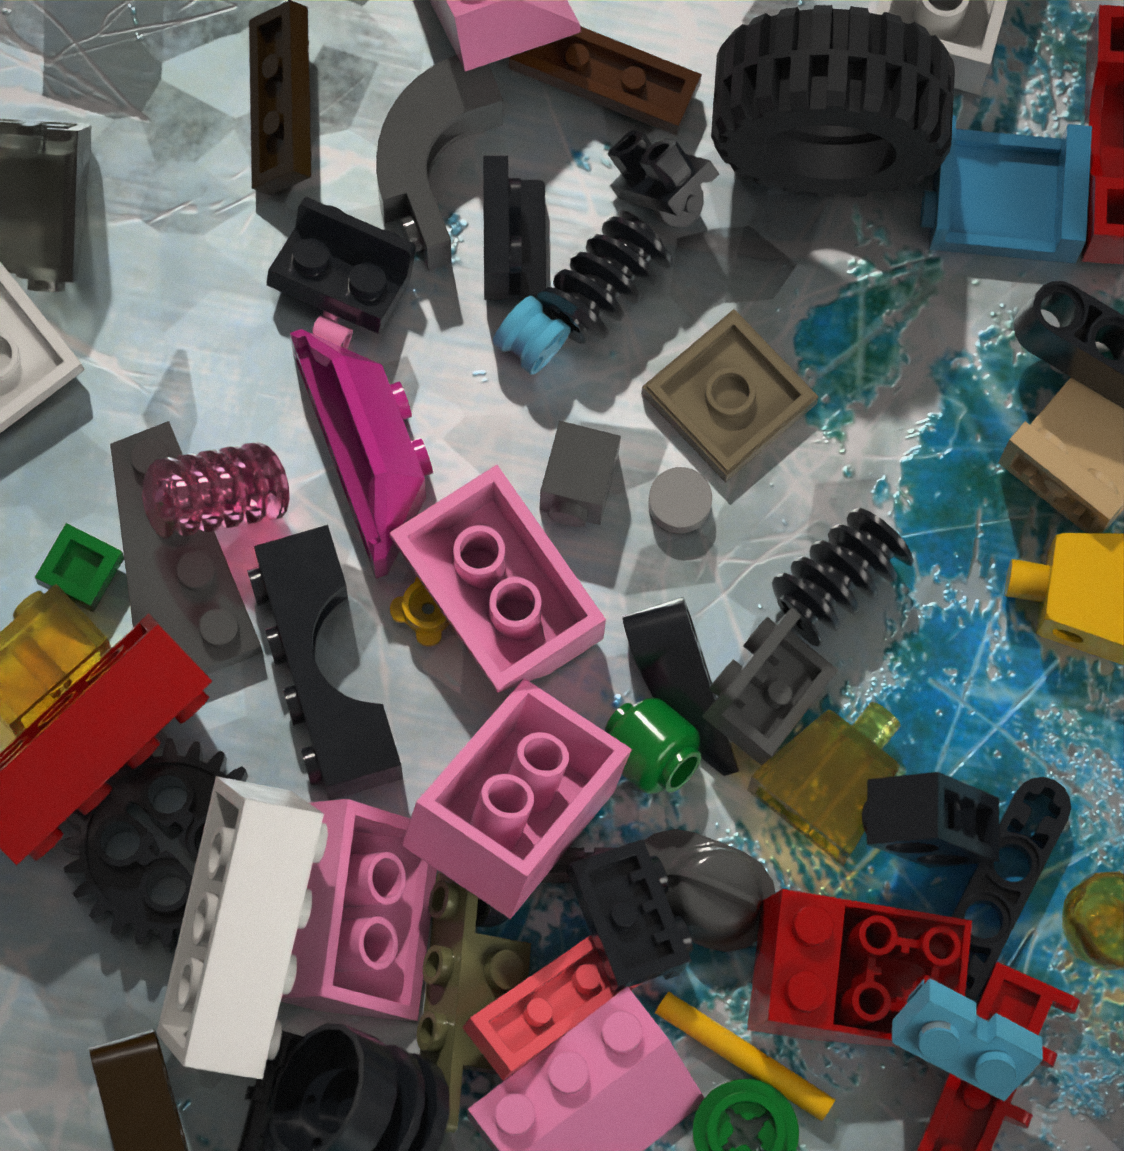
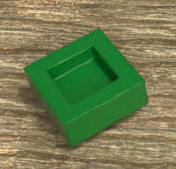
[35,523,124,613]

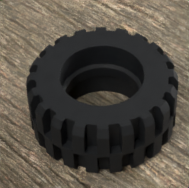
[711,5,955,197]

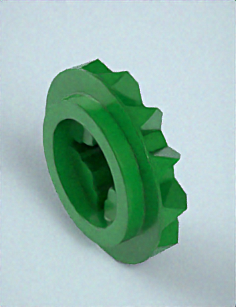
[692,1079,799,1151]

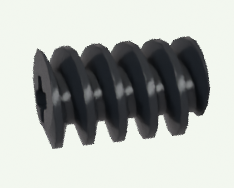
[537,210,673,344]
[772,508,914,646]

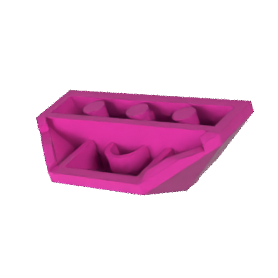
[290,329,433,579]

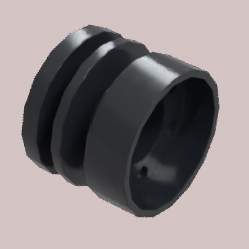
[270,1023,450,1151]

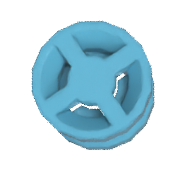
[493,296,571,375]

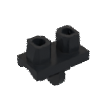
[608,130,719,228]

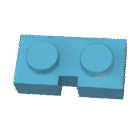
[892,978,1043,1101]

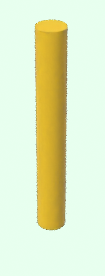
[655,991,836,1122]

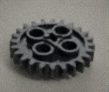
[61,738,248,953]

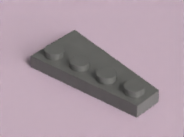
[110,421,263,675]

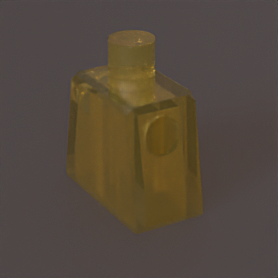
[747,702,901,866]

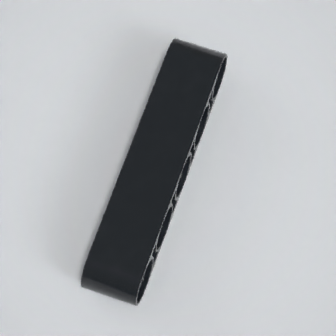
[1013,281,1124,409]

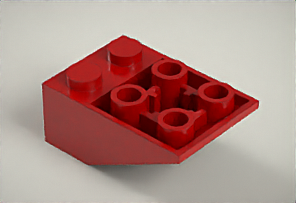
[747,889,972,1048]

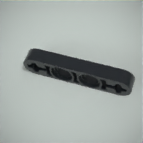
[951,777,1071,1001]

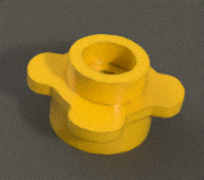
[390,576,450,647]

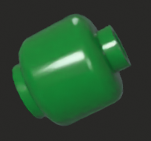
[605,698,701,794]

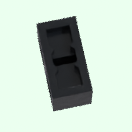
[862,772,999,868]

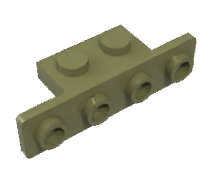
[416,872,531,1134]

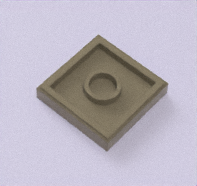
[641,309,819,482]

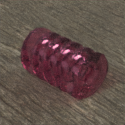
[142,442,290,539]

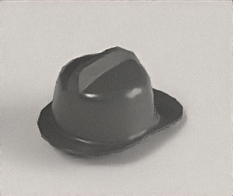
[644,829,775,952]

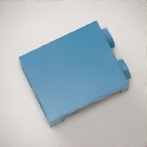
[920,115,1092,264]

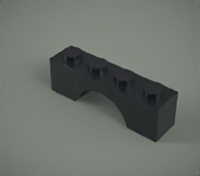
[247,525,403,801]

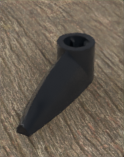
[622,597,740,776]

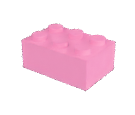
[402,678,632,919]

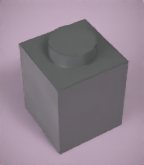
[539,420,621,527]

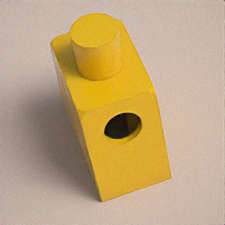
[1004,533,1124,665]

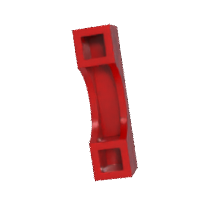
[1081,5,1124,265]

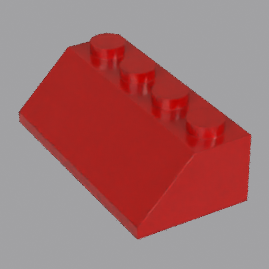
[0,613,213,866]

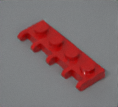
[916,962,1080,1151]

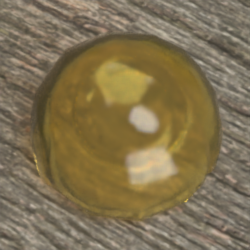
[1062,871,1124,971]

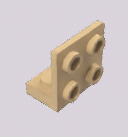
[998,377,1124,533]

